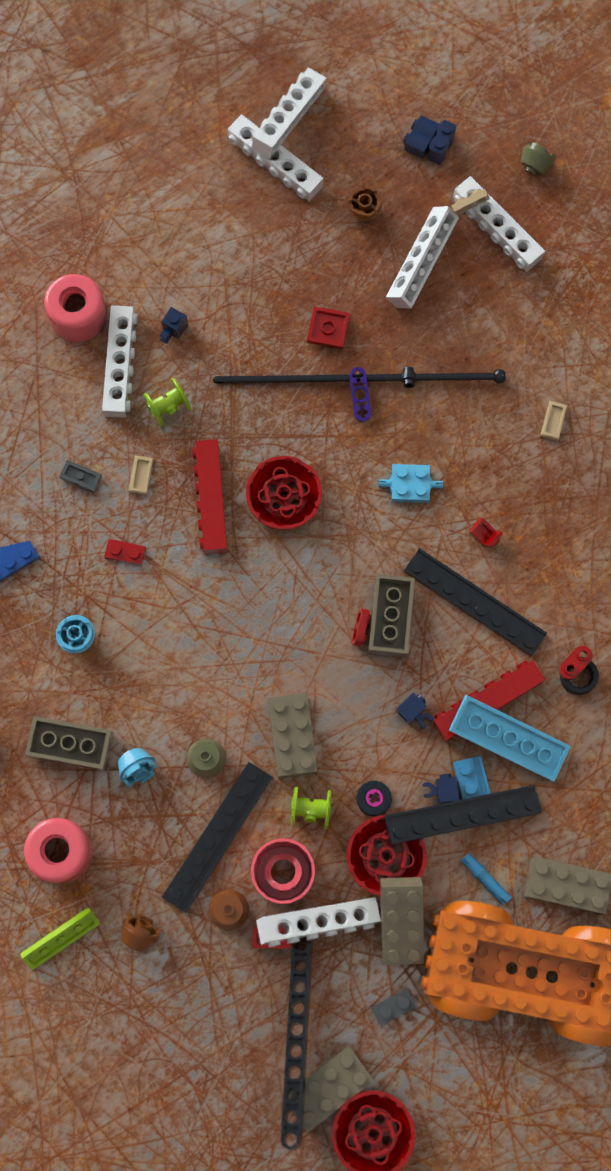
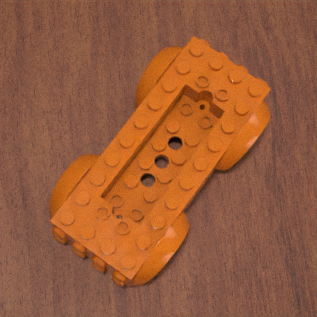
[420,901,611,1047]

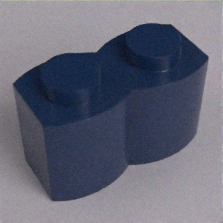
[403,115,440,159]
[428,120,456,165]

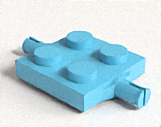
[379,464,443,503]

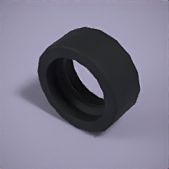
[560,657,599,695]

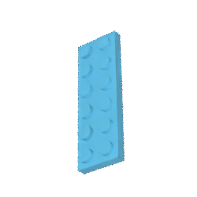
[449,695,571,782]

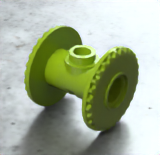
[143,378,191,426]
[290,787,332,829]

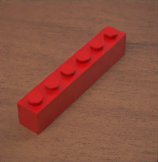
[192,439,228,555]
[432,660,545,742]

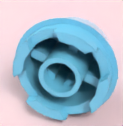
[56,615,95,653]
[118,748,157,787]

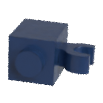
[159,307,188,344]
[395,693,434,729]
[422,774,459,804]

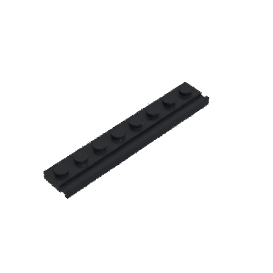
[404,548,547,657]
[162,762,273,913]
[384,785,542,845]

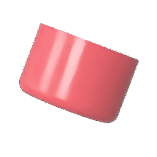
[44,274,107,342]
[24,818,93,884]
[251,838,315,905]

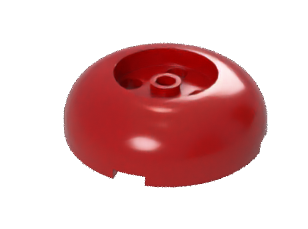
[246,456,322,531]
[346,815,427,896]
[332,1090,415,1171]

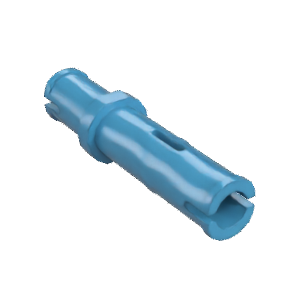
[461,852,512,905]

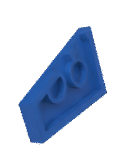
[0,541,40,582]

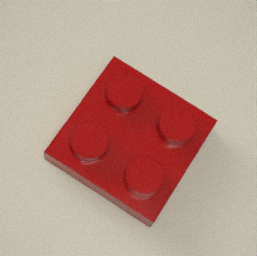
[307,306,350,350]

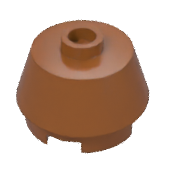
[346,185,383,222]
[209,889,249,930]
[121,913,161,952]

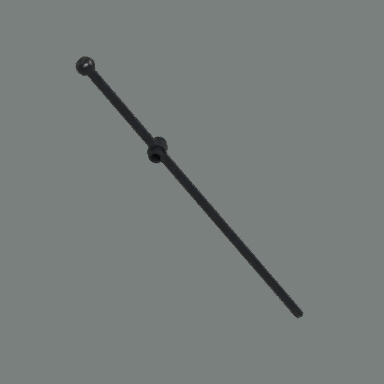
[213,367,506,388]

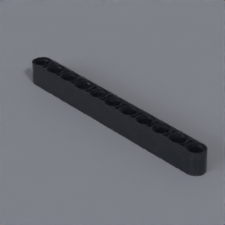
[281,921,313,1151]

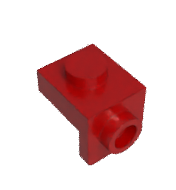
[468,518,503,548]

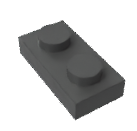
[59,460,102,493]
[371,988,417,1026]

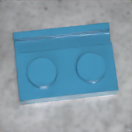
[453,756,491,800]

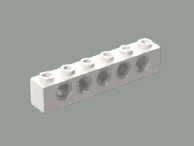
[251,67,326,159]
[227,114,323,201]
[453,176,545,272]
[386,206,459,308]
[102,306,138,418]
[256,897,381,947]

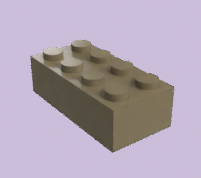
[368,574,415,658]
[268,693,317,779]
[25,716,114,772]
[523,856,611,915]
[380,877,424,965]
[282,1045,374,1133]

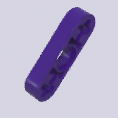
[349,367,371,422]

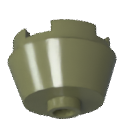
[520,141,556,175]
[186,738,226,778]

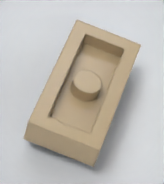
[451,189,490,216]

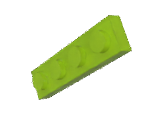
[20,907,100,970]

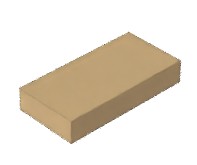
[540,401,567,441]
[128,455,154,496]

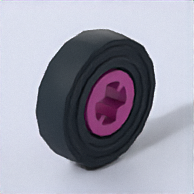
[356,780,392,816]

